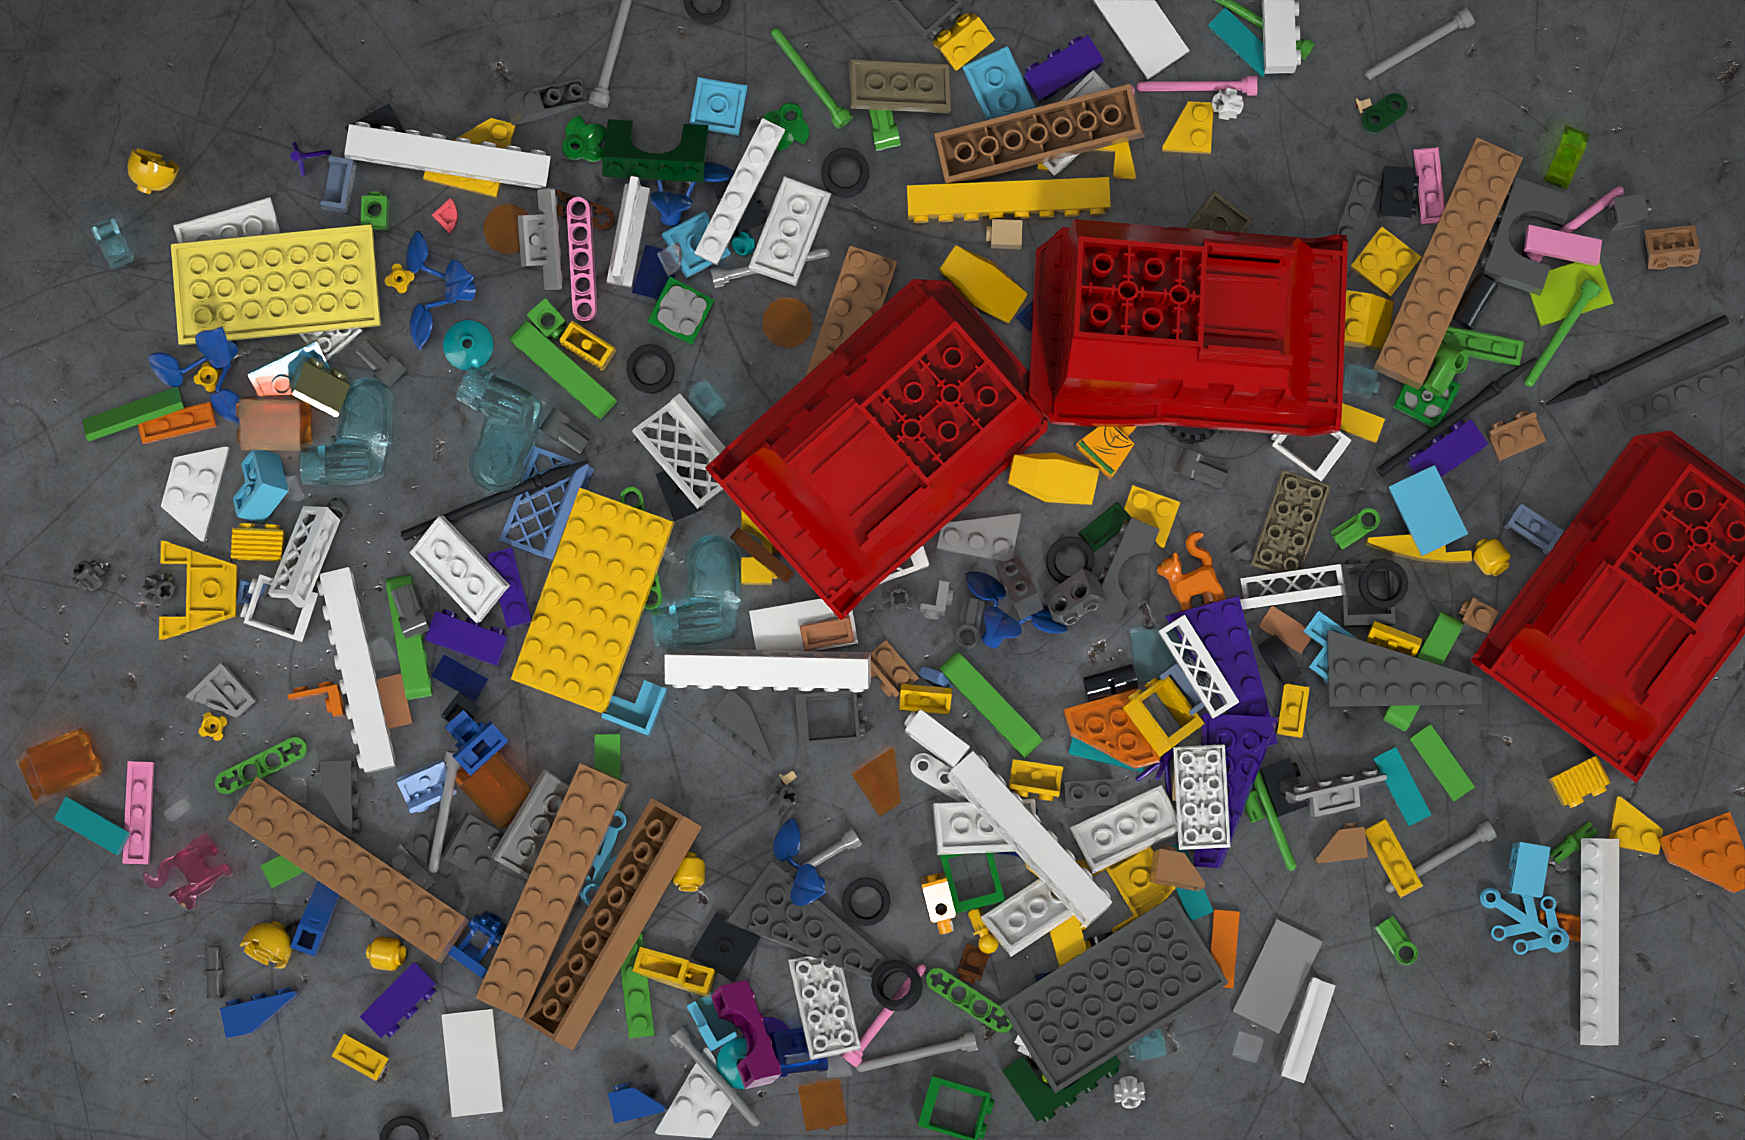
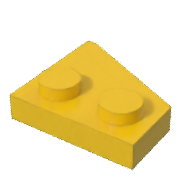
[1162,101,1213,154]
[1124,485,1180,549]
[1608,796,1663,855]

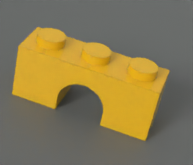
[741,510,778,585]

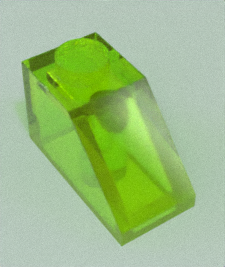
[1544,125,1589,189]

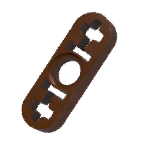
[555,190,615,231]
[730,528,795,584]

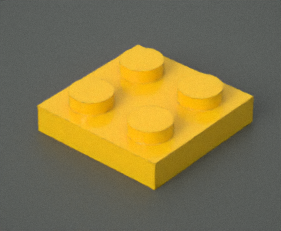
[1350,227,1422,298]

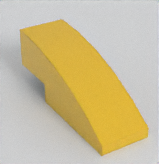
[632,947,717,998]

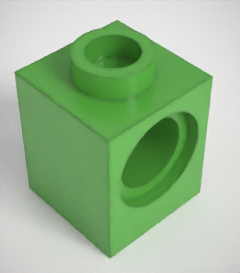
[361,191,390,230]
[526,298,567,340]

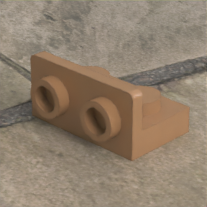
[1644,225,1700,269]
[1486,410,1546,462]
[871,640,919,699]

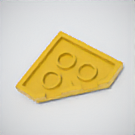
[423,118,516,198]

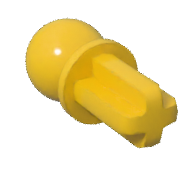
[968,908,999,954]

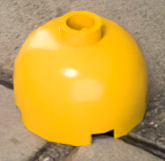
[127,148,180,194]
[240,921,293,969]

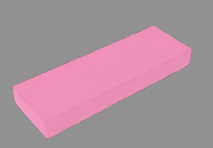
[1413,147,1445,225]
[1524,225,1602,266]

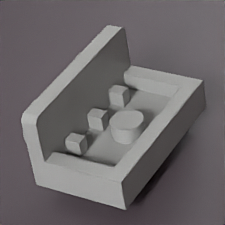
[919,580,954,620]

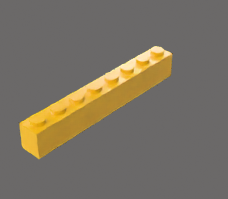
[907,177,1111,223]

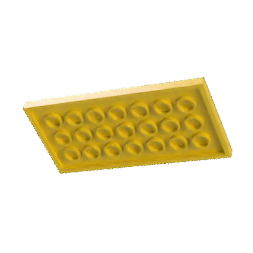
[511,488,675,714]

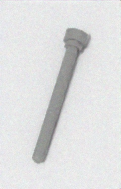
[588,0,632,108]
[1365,6,1475,79]
[710,247,830,288]
[428,750,461,873]
[1385,820,1497,892]
[786,827,863,879]
[669,1026,760,1126]
[856,1030,978,1072]

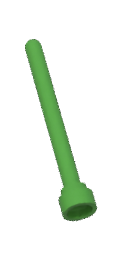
[1214,0,1315,60]
[771,28,853,129]
[1525,278,1602,387]
[1254,767,1296,871]

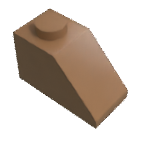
[1314,823,1368,864]
[1149,846,1206,892]

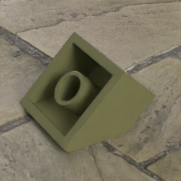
[289,356,350,417]

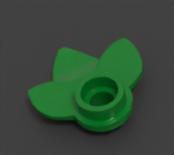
[763,102,809,151]
[562,116,606,162]

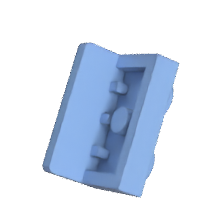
[396,758,457,813]

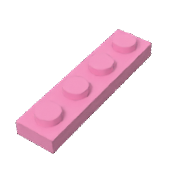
[123,761,155,865]

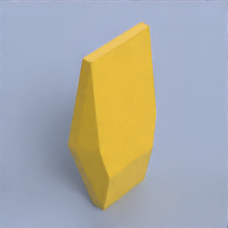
[939,245,1028,324]
[1007,452,1100,505]

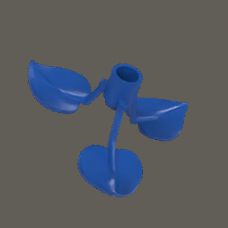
[650,162,735,225]
[406,231,476,350]
[148,327,251,424]
[965,571,1068,648]
[773,817,826,906]

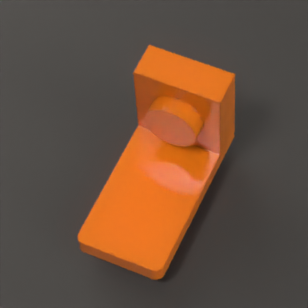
[287,681,346,718]

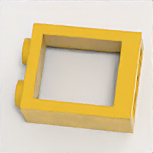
[1123,676,1205,757]

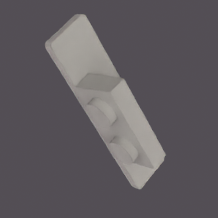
[518,188,563,290]
[1285,768,1387,817]

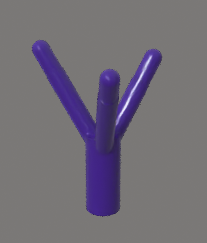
[290,142,331,177]
[1136,744,1178,800]

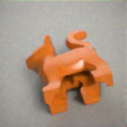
[1156,531,1226,611]

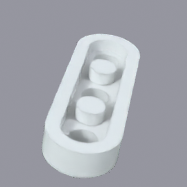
[910,753,969,802]

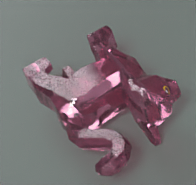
[143,833,233,911]

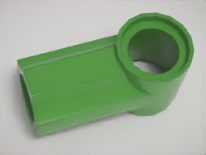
[869,109,901,151]
[1423,345,1469,397]
[1330,508,1380,550]
[1374,916,1418,966]

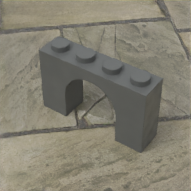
[1480,178,1574,296]

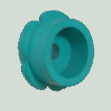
[732,232,755,256]

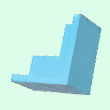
[233,447,289,523]
[1303,611,1357,684]
[601,680,668,737]
[1508,842,1551,898]
[687,992,739,1051]

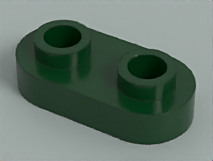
[1361,93,1408,134]

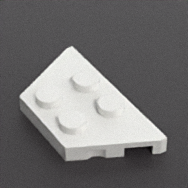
[161,446,230,542]
[655,1047,738,1138]

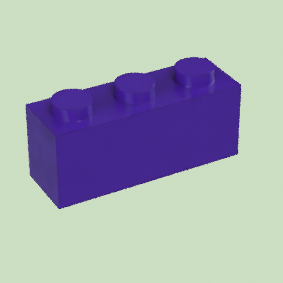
[1023,35,1104,104]
[1406,419,1488,477]
[487,547,532,630]
[425,609,509,667]
[360,962,438,1039]

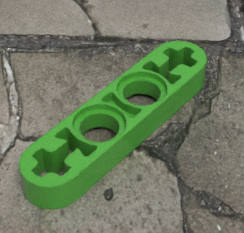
[215,737,308,795]
[926,968,1012,1033]

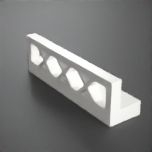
[268,506,340,608]
[1240,564,1346,609]
[1158,615,1239,719]
[1279,977,1336,1083]

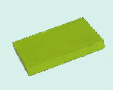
[1529,261,1613,327]

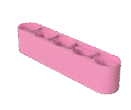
[567,197,598,321]

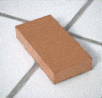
[1258,606,1311,654]
[800,616,855,651]
[376,674,413,729]

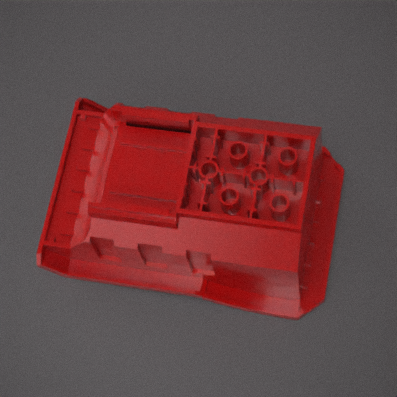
[1028,219,1348,437]
[705,279,1048,620]
[1470,430,1745,783]

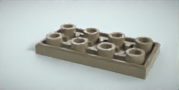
[1250,469,1331,582]

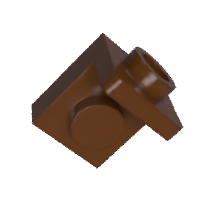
[956,943,990,984]

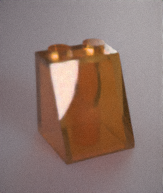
[236,394,313,451]
[16,728,103,807]
[455,744,532,829]

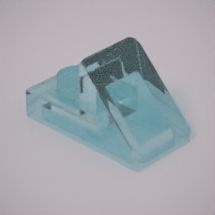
[90,217,134,270]

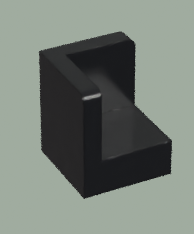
[441,692,481,722]

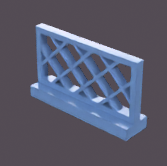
[499,447,594,562]

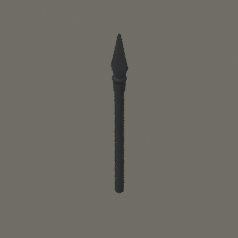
[1546,315,1729,405]
[1376,357,1537,477]
[401,460,589,541]

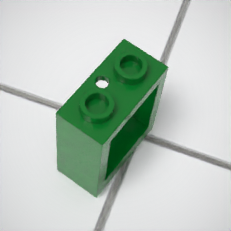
[940,852,1005,914]
[918,1076,995,1140]

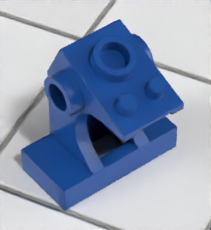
[444,710,508,776]
[448,911,507,979]

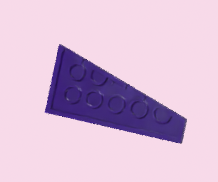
[1164,595,1278,746]
[1194,713,1279,868]

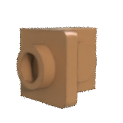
[1459,597,1499,634]

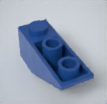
[290,881,340,957]
[220,987,299,1038]

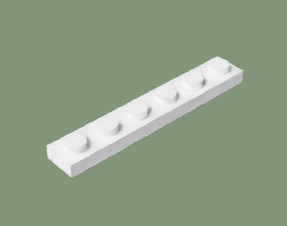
[695,118,785,265]

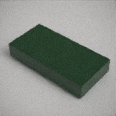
[1078,501,1131,553]

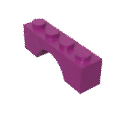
[711,980,782,1089]

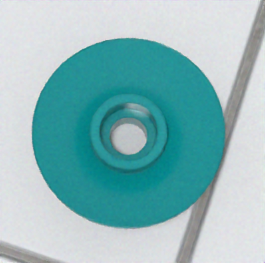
[443,320,494,370]
[716,1038,747,1089]

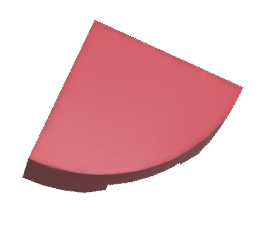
[432,198,458,234]

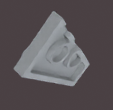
[937,513,1021,562]

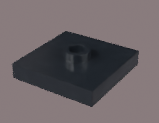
[690,912,760,982]

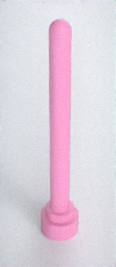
[1136,75,1257,96]
[1521,186,1624,263]
[840,964,926,1068]

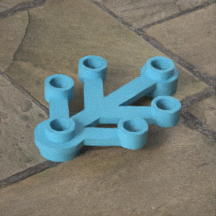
[580,810,627,906]
[1480,888,1569,955]

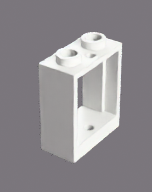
[1271,431,1352,482]
[240,574,318,642]
[904,709,970,769]

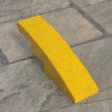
[1365,534,1472,563]

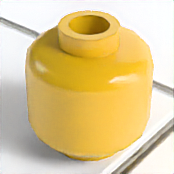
[1472,538,1511,576]
[672,852,706,892]
[366,936,406,971]

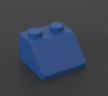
[608,1083,668,1124]

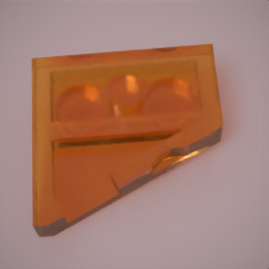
[852,747,901,817]

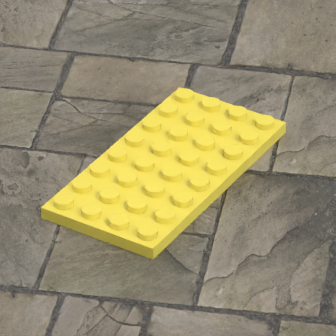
[171,225,381,345]

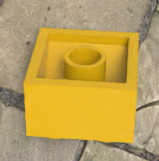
[1344,290,1394,351]

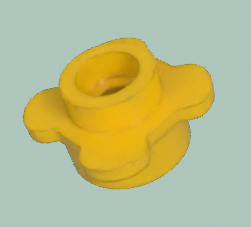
[384,264,415,294]
[194,362,222,392]
[199,712,227,741]

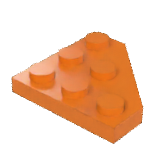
[1063,689,1160,769]
[1658,812,1745,893]

